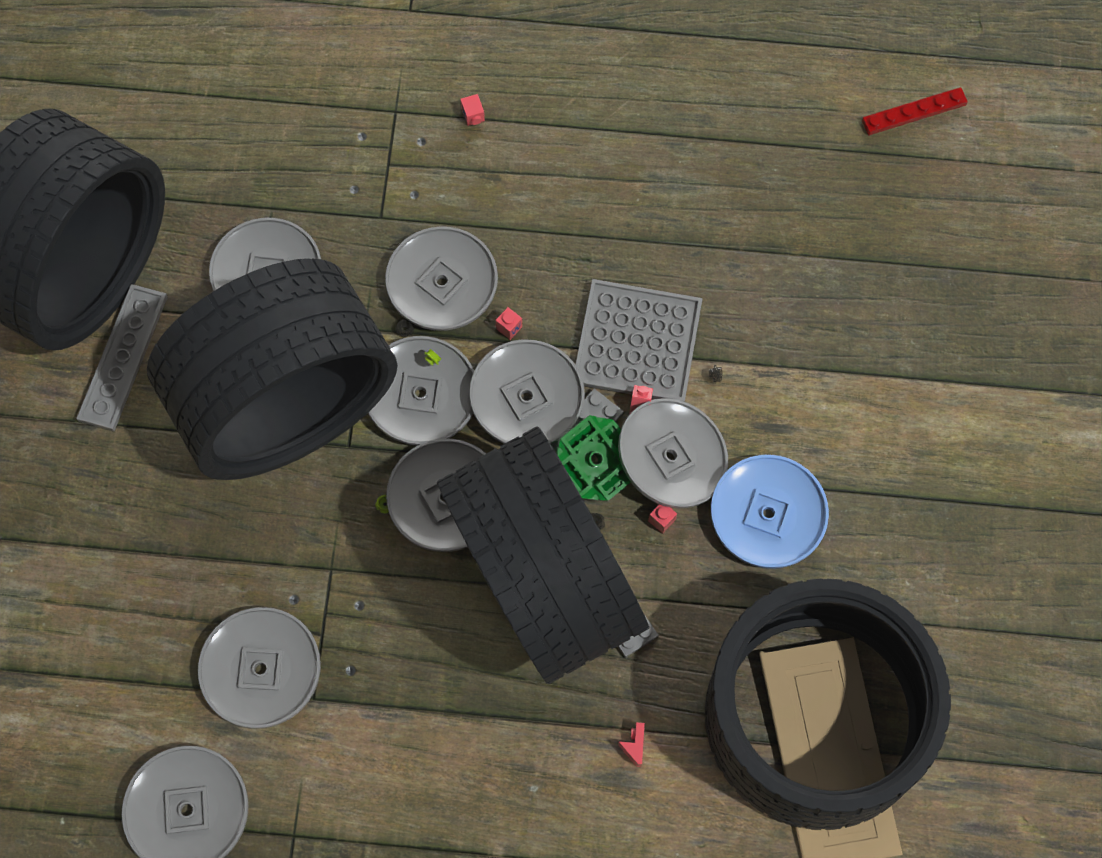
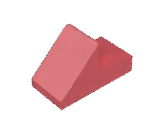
[618,722,645,767]

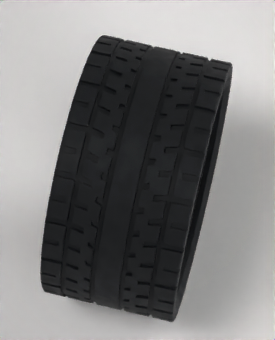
[0,109,165,351]
[147,258,398,480]
[437,426,649,684]
[705,578,951,830]

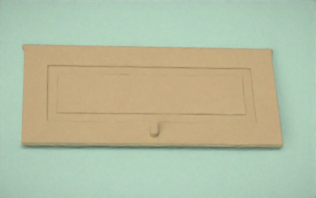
[759,637,903,858]

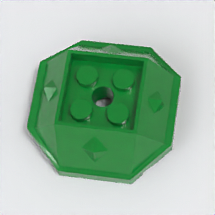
[556,415,631,501]

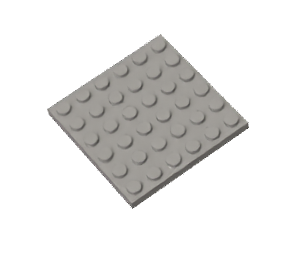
[576,279,702,402]

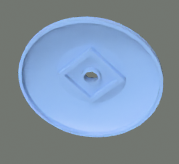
[711,455,829,569]

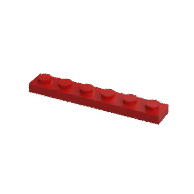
[862,87,968,136]

